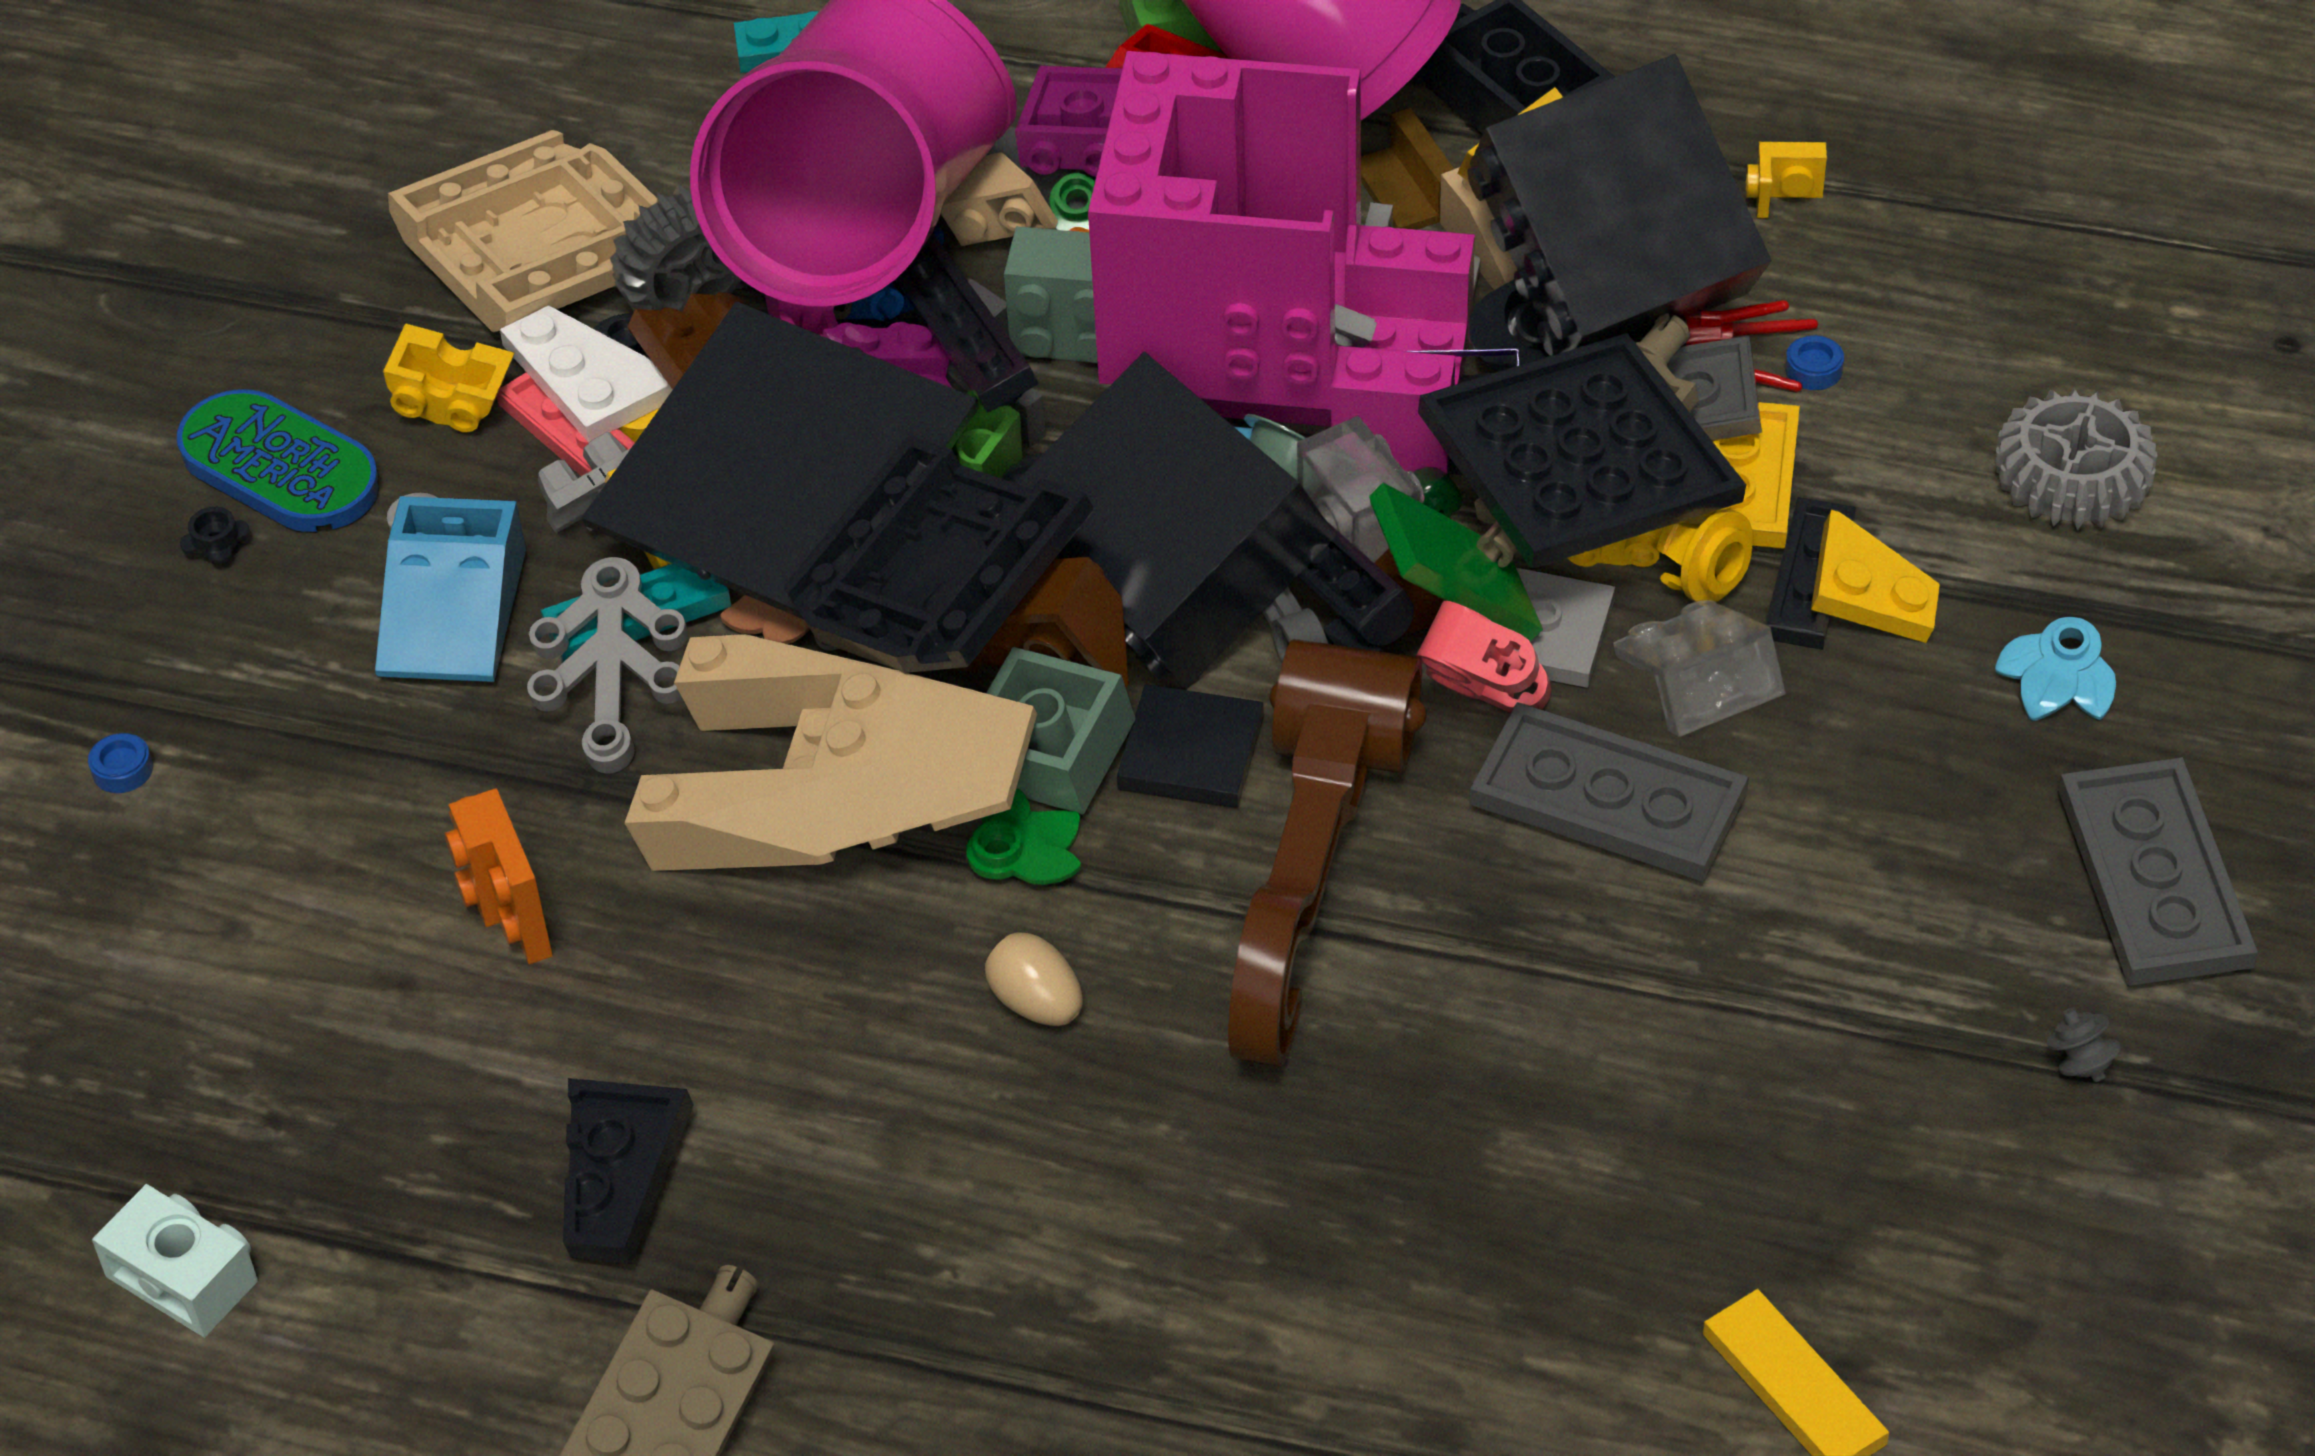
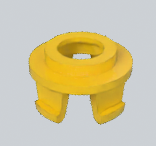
[1656,509,1753,605]

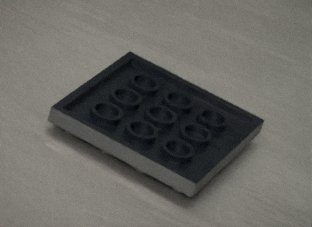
[1418,333,1746,569]

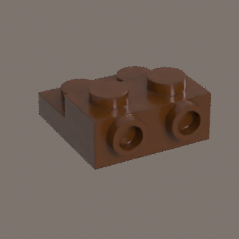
[627,292,746,389]

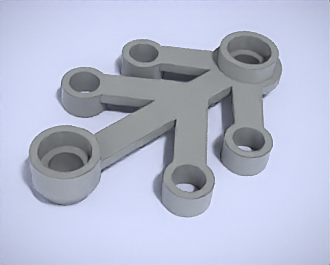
[527,557,688,773]

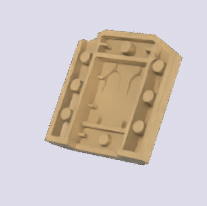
[388,130,657,332]

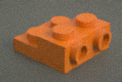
[444,788,553,965]

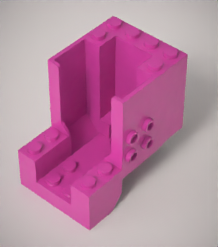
[1088,51,1475,476]

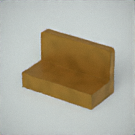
[1361,108,1454,230]

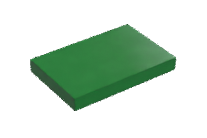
[1369,482,1543,642]

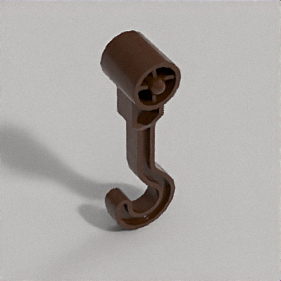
[1228,639,1427,1067]

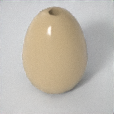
[985,932,1083,1026]

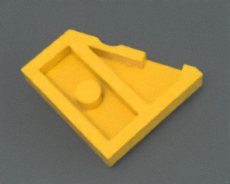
[1811,510,1940,643]

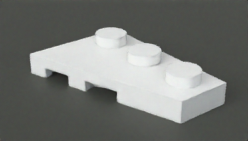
[500,305,673,443]

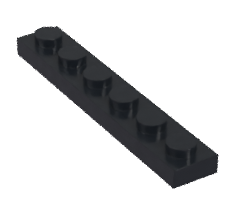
[895,233,1039,413]

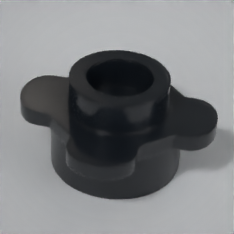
[180,507,250,564]

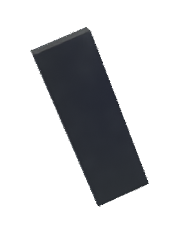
[1763,497,1856,650]

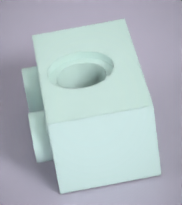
[92,1184,258,1338]

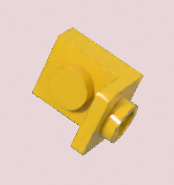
[1746,142,1827,218]

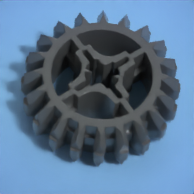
[610,185,747,312]

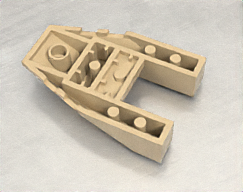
[625,634,1037,871]

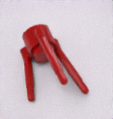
[1686,300,1818,392]

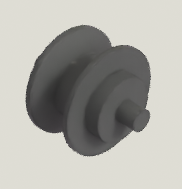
[2047,1007,2121,1082]

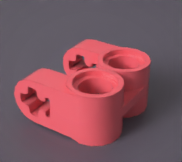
[1416,601,1552,713]

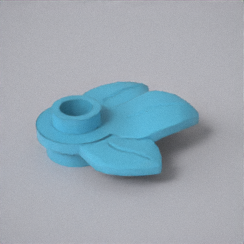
[1995,617,2116,721]

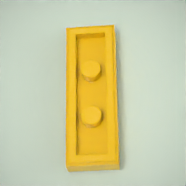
[1703,1289,1889,1456]

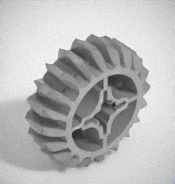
[1995,388,2157,530]

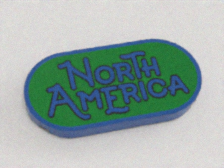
[177,389,379,532]

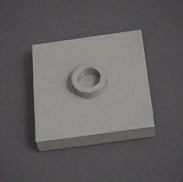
[1508,568,1615,688]

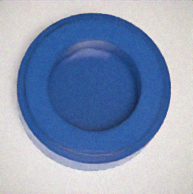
[1785,335,1844,390]
[88,733,153,793]

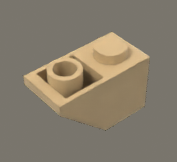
[941,152,1058,246]

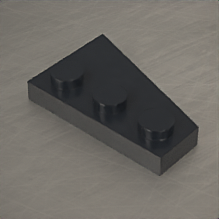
[563,1078,694,1264]

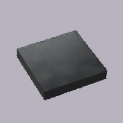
[1117,684,1264,808]

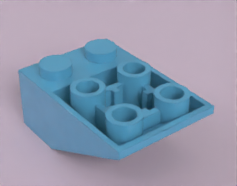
[375,496,526,682]

